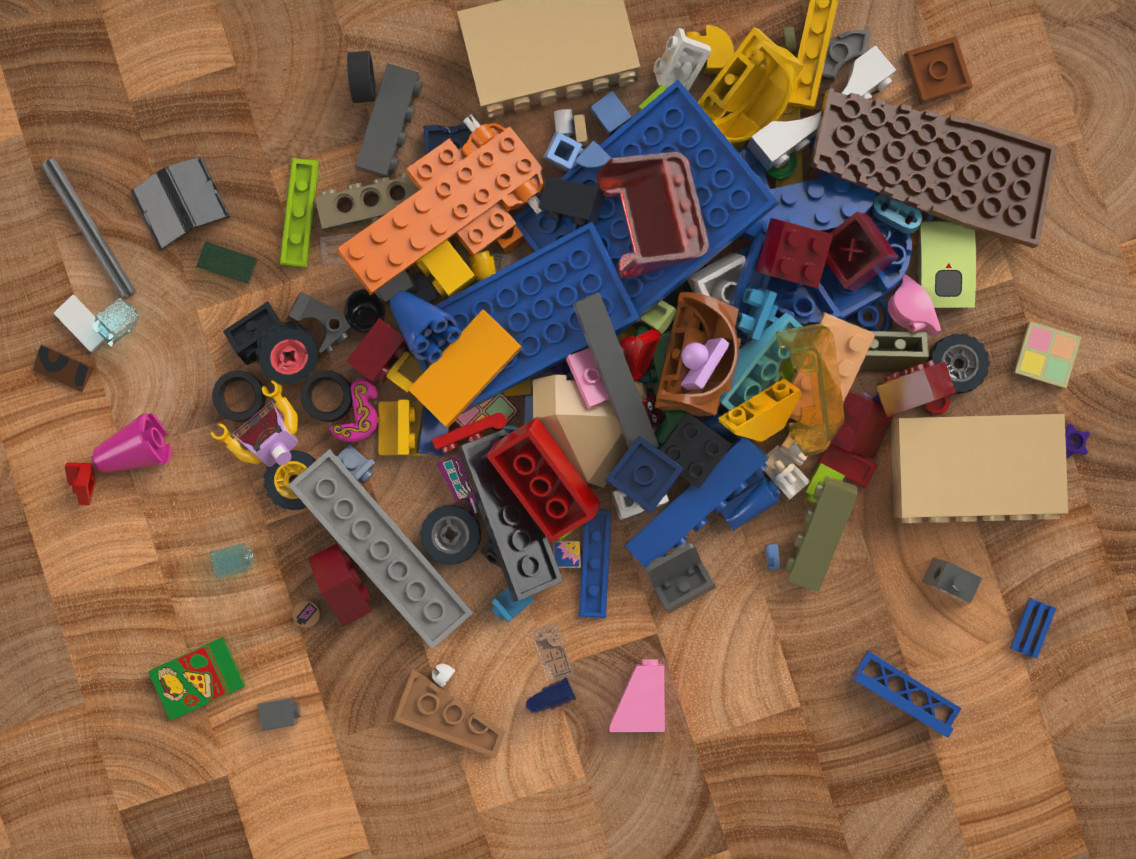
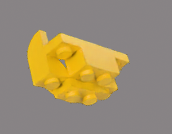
[697,27,804,149]

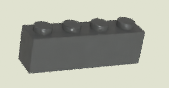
[356,63,423,178]

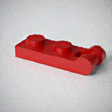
[431,413,507,453]

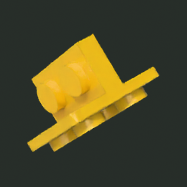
[378,400,431,456]

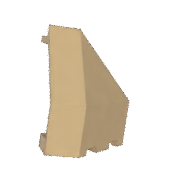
[533,375,647,488]

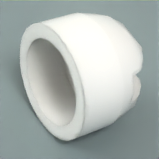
[432,664,456,688]

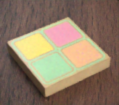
[1013,321,1082,389]

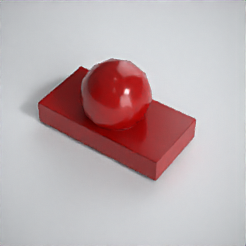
[619,329,661,382]

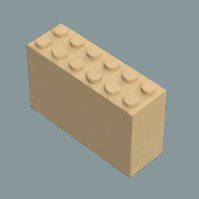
[457,0,640,119]
[890,414,1068,523]

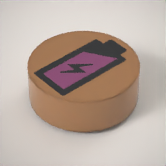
[293,600,321,628]

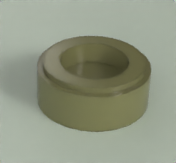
[783,26,797,54]

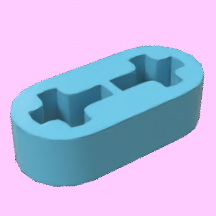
[872,194,922,234]

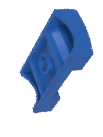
[701,409,781,531]

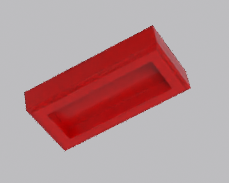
[817,442,878,489]

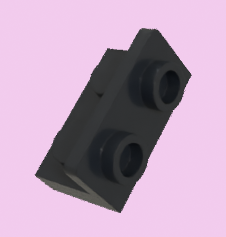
[223,301,281,365]

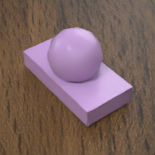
[681,338,729,390]

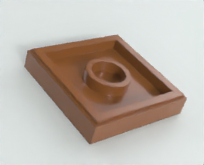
[904,36,973,104]

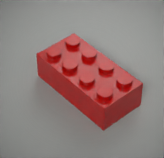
[486,417,601,543]

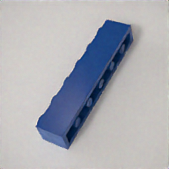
[625,437,769,568]

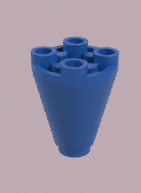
[390,291,461,363]

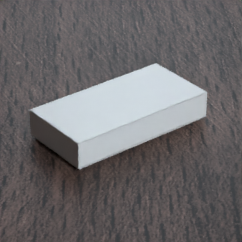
[54,295,112,353]

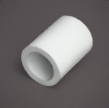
[554,109,575,137]

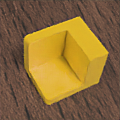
[386,351,423,394]

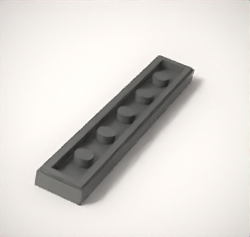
[572,292,659,448]

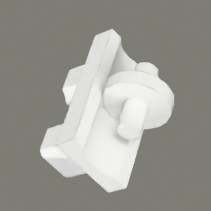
[764,445,810,500]

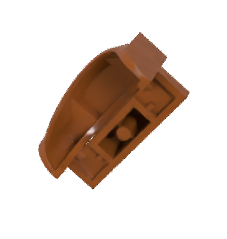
[655,292,741,416]

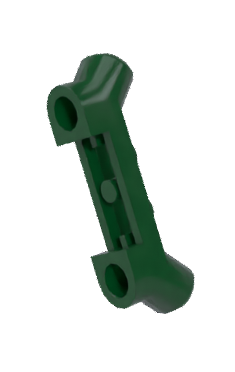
[633,325,687,447]

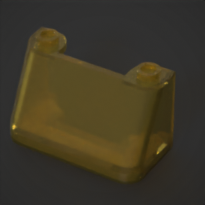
[776,324,845,456]

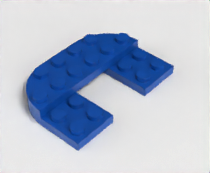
[736,135,877,244]
[737,193,912,329]

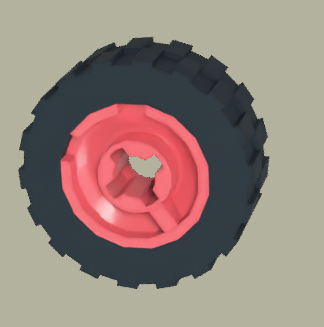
[256,321,319,385]

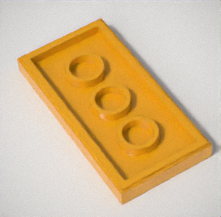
[408,310,523,427]

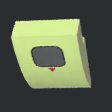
[916,221,976,308]

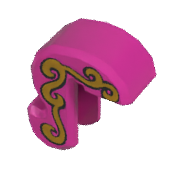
[329,378,379,443]

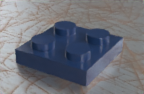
[605,436,684,514]

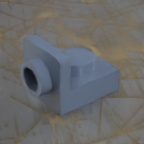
[337,444,375,484]

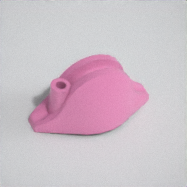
[887,274,941,336]

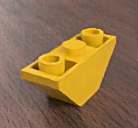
[718,378,801,442]

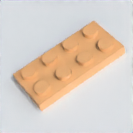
[789,312,875,434]

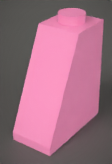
[609,659,665,732]

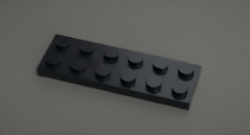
[457,428,563,602]

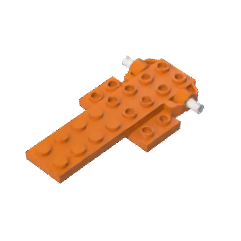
[337,114,544,295]

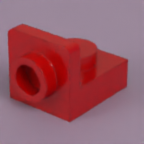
[64,462,96,505]

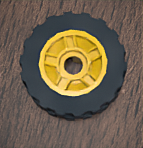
[263,450,317,510]

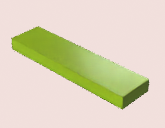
[280,158,320,268]

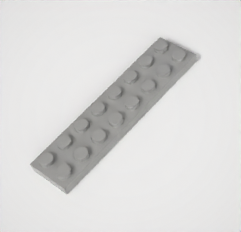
[288,449,473,649]

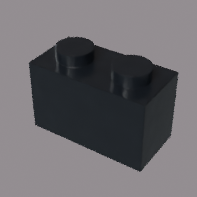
[538,176,606,227]

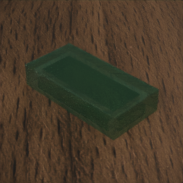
[196,241,257,285]

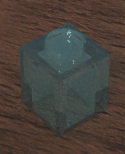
[93,297,139,346]
[209,543,254,578]

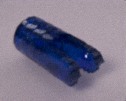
[526,677,576,714]

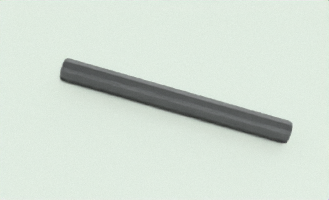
[42,158,136,299]

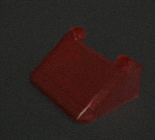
[595,152,709,279]

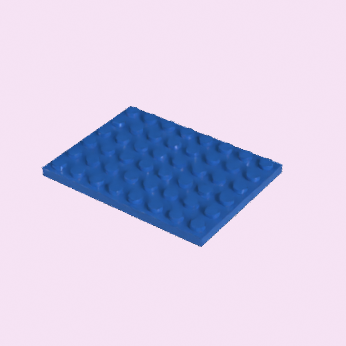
[513,80,779,337]

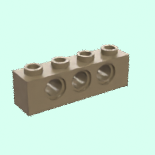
[315,172,419,233]

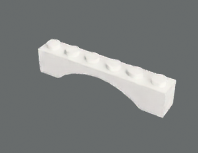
[747,46,896,171]

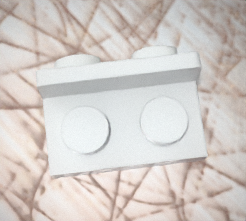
[654,28,711,91]

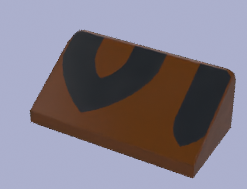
[33,344,94,392]

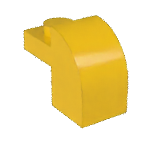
[685,25,734,74]

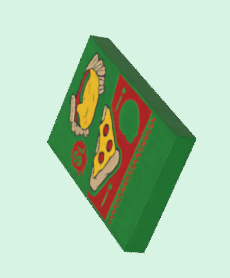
[148,637,246,721]

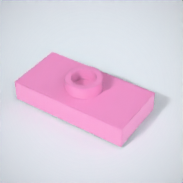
[566,348,610,409]

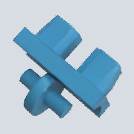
[735,287,779,341]

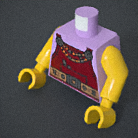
[211,381,298,467]

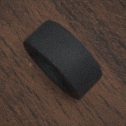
[347,51,376,103]
[212,370,266,422]
[301,370,353,422]

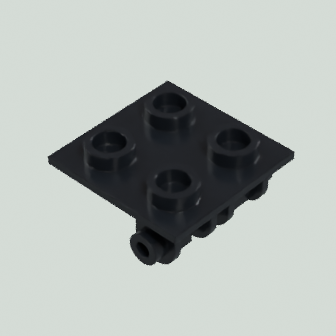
[660,412,732,489]

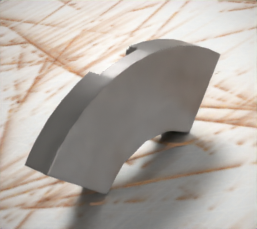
[822,30,871,80]

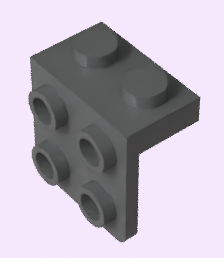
[645,543,716,614]

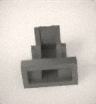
[287,292,351,353]

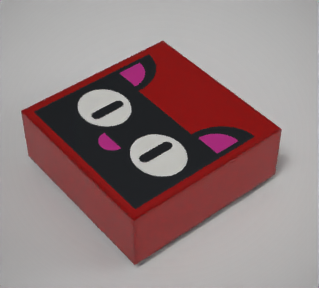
[642,395,663,428]

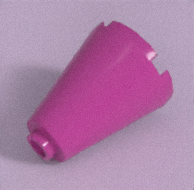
[92,413,172,473]

